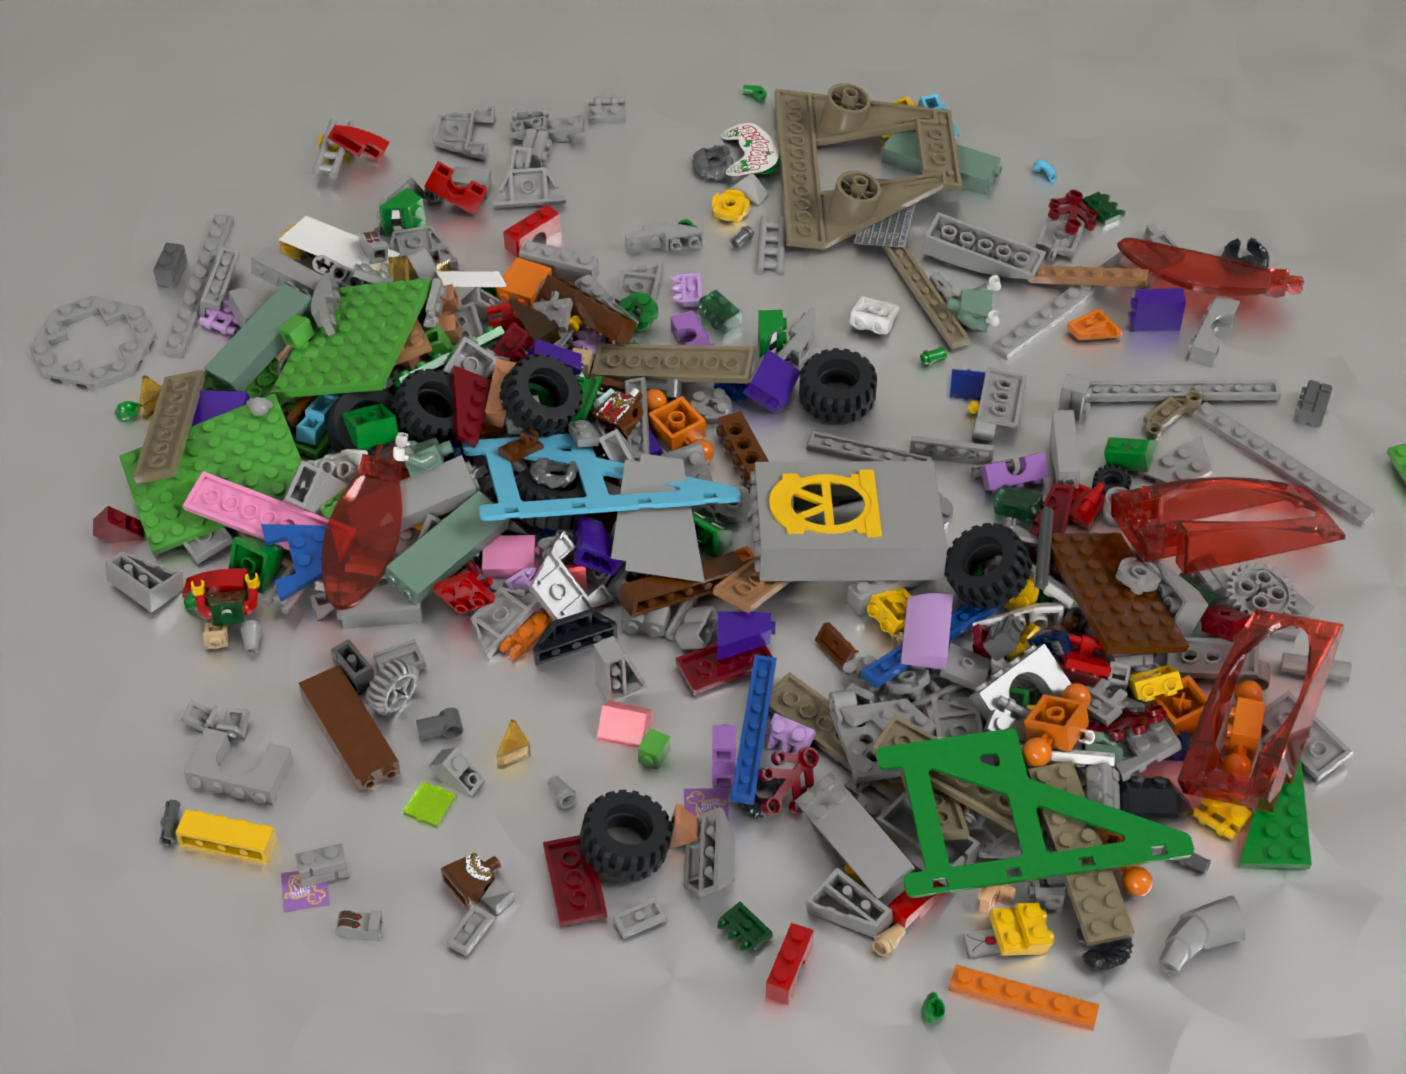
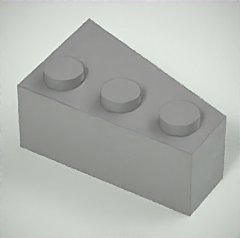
[105,551,184,612]
[593,636,648,702]
[805,868,893,938]

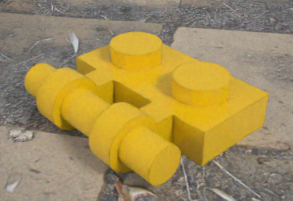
[1192,788,1253,840]

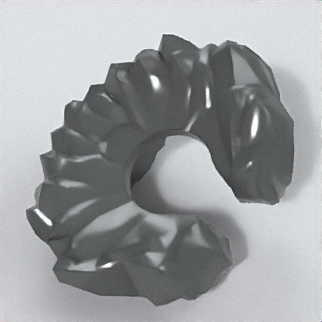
[691,145,734,181]
[530,458,578,489]

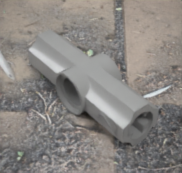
[1280,652,1352,682]

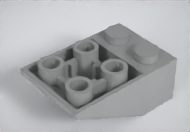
[282,460,348,524]

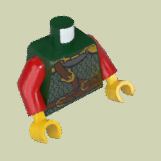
[191,573,260,626]

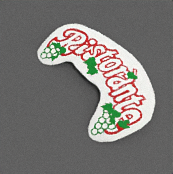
[722,123,779,176]

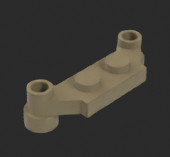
[1143,390,1203,443]

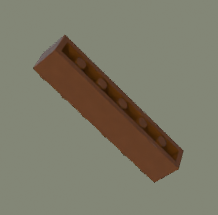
[539,275,638,345]
[619,552,745,617]

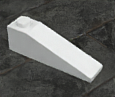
[305,449,372,495]
[971,602,1064,640]

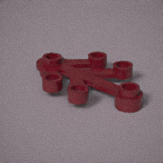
[1048,190,1098,235]
[1081,705,1167,741]
[758,747,819,816]

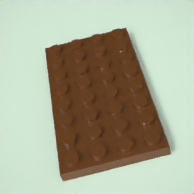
[1050,532,1189,654]

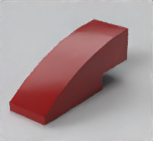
[327,125,390,162]
[182,569,248,597]
[887,881,947,929]

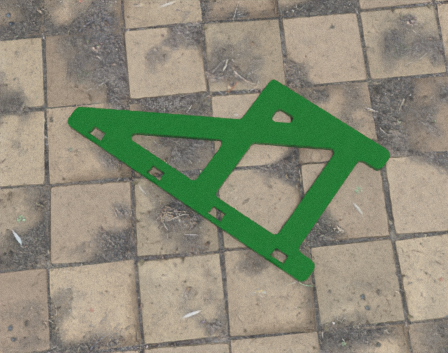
[876,728,1194,898]

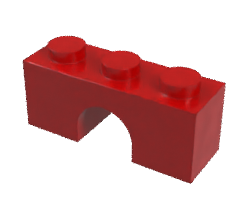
[424,161,488,215]
[503,205,561,258]
[765,923,814,1005]

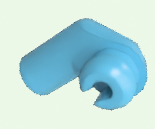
[1033,159,1058,181]

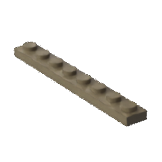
[882,246,970,350]

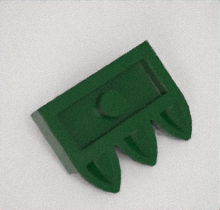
[1083,192,1126,226]
[717,901,773,951]

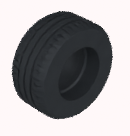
[327,390,399,464]

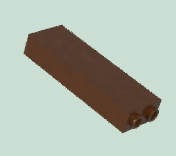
[298,665,400,792]

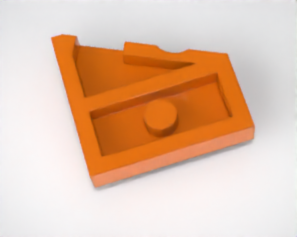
[1067,308,1123,340]

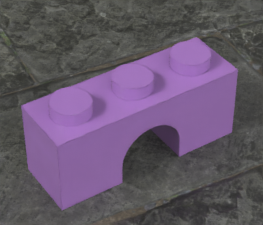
[670,310,715,346]
[979,452,1050,494]
[712,724,736,788]

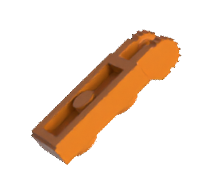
[499,609,553,660]

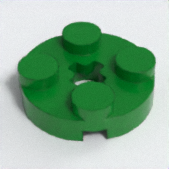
[620,292,658,333]

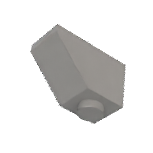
[461,287,502,322]

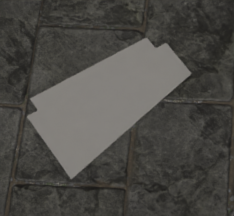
[611,453,705,582]

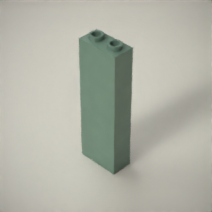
[882,130,1002,195]
[204,283,313,391]
[385,491,510,605]

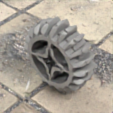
[365,657,420,717]

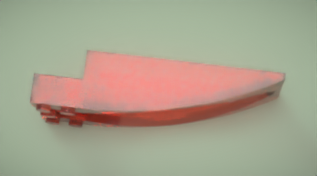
[1111,477,1346,575]
[1177,609,1344,812]

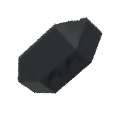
[533,609,618,665]
[1118,775,1194,818]

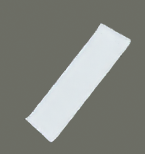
[436,271,507,287]

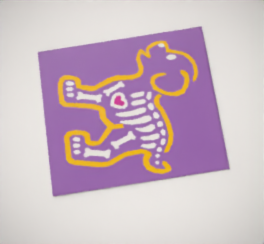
[684,788,729,823]
[281,871,329,912]

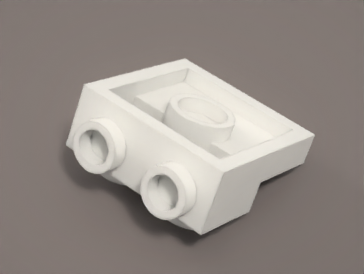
[849,296,900,335]

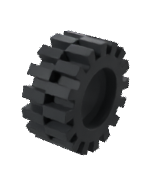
[1092,464,1132,495]

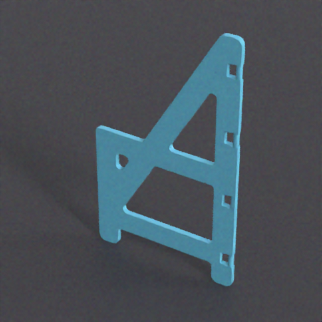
[462,434,741,521]

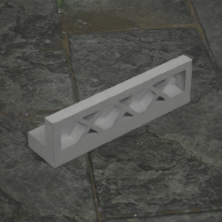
[199,246,240,317]
[910,436,994,465]

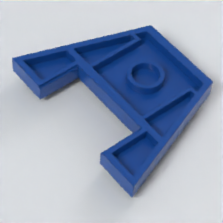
[261,524,340,602]

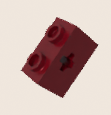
[1201,604,1253,642]

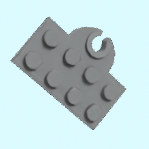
[1262,690,1353,782]

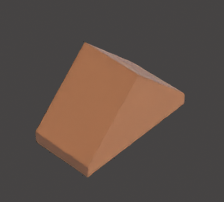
[669,804,699,849]

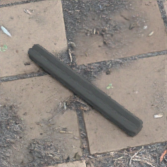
[1035,507,1054,590]

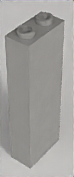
[345,455,480,548]

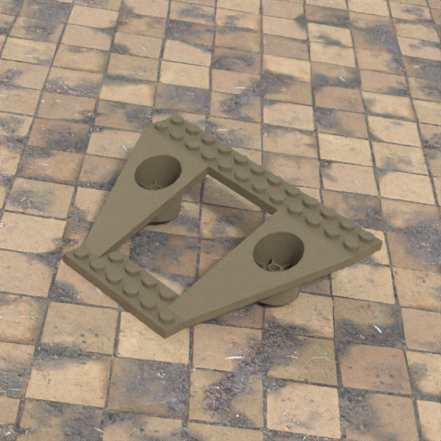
[774,83,962,250]

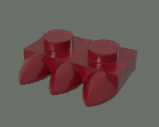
[491,322,534,363]

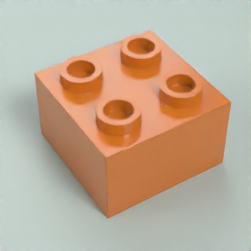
[1150,675,1214,739]

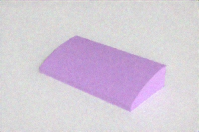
[901,593,953,670]

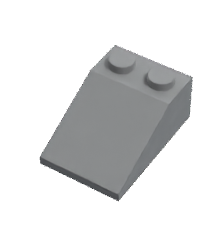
[1156,562,1208,637]

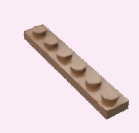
[1029,265,1149,287]

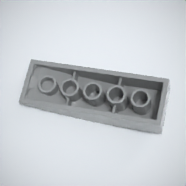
[921,212,1046,279]
[795,772,915,899]

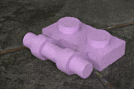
[199,300,240,335]

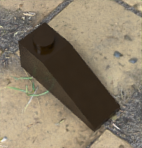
[508,299,561,344]

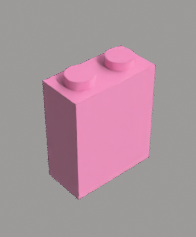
[482,535,540,580]

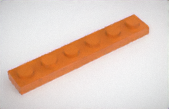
[949,965,1100,1030]

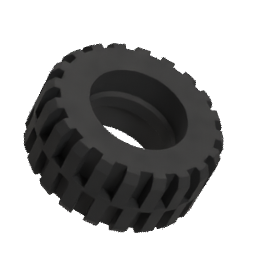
[799,348,877,424]
[499,354,583,437]
[390,369,458,446]
[515,468,591,531]
[944,523,1032,609]
[579,790,672,882]

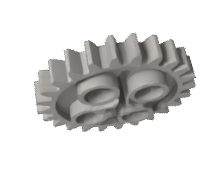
[1224,562,1297,627]

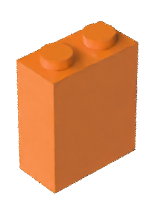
[495,257,552,308]

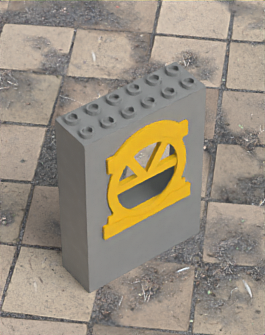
[750,461,947,581]

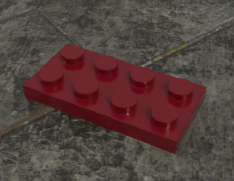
[675,642,773,696]
[543,835,607,927]

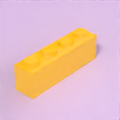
[175,809,277,864]

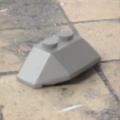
[684,807,735,897]

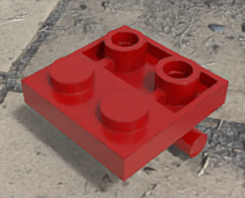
[486,301,527,331]
[1069,482,1105,529]
[433,571,495,615]
[1060,633,1112,678]

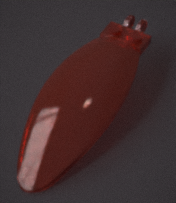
[1117,237,1305,298]
[321,444,405,610]

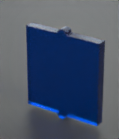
[950,369,985,400]

